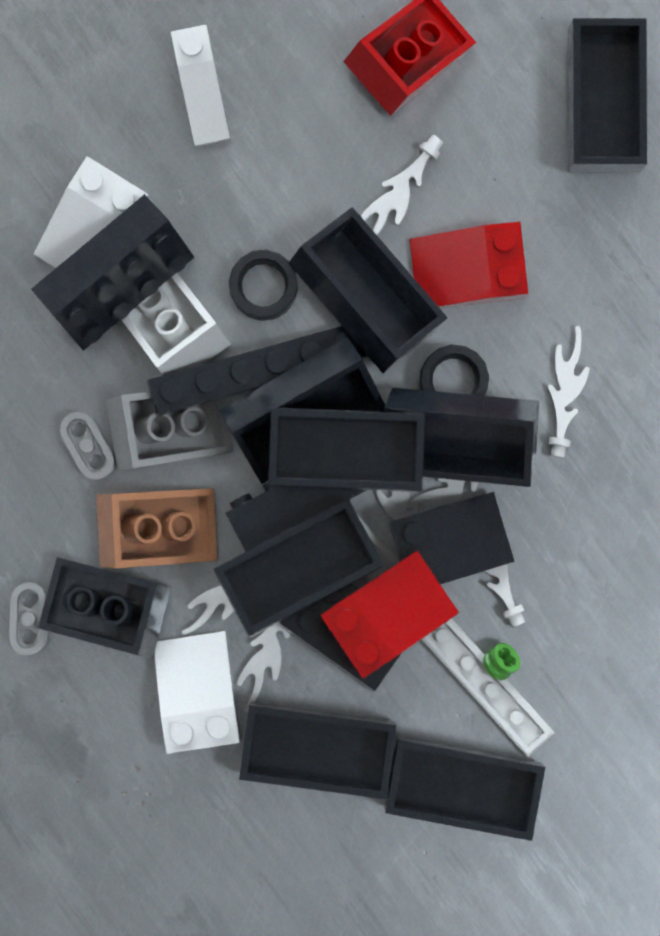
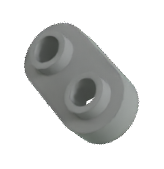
[60,411,115,480]
[9,582,48,656]

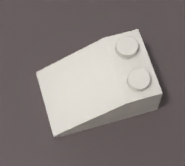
[34,156,152,268]
[122,273,231,375]
[154,631,242,754]

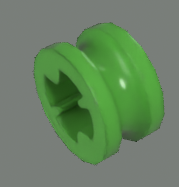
[483,643,520,680]

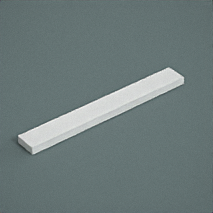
[358,516,555,757]

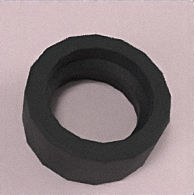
[229,249,298,321]
[419,344,489,396]

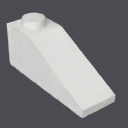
[171,25,230,147]

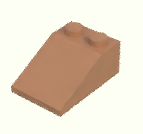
[96,488,218,568]

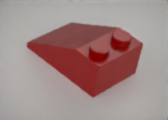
[343,0,477,116]
[409,221,529,308]
[320,550,460,678]

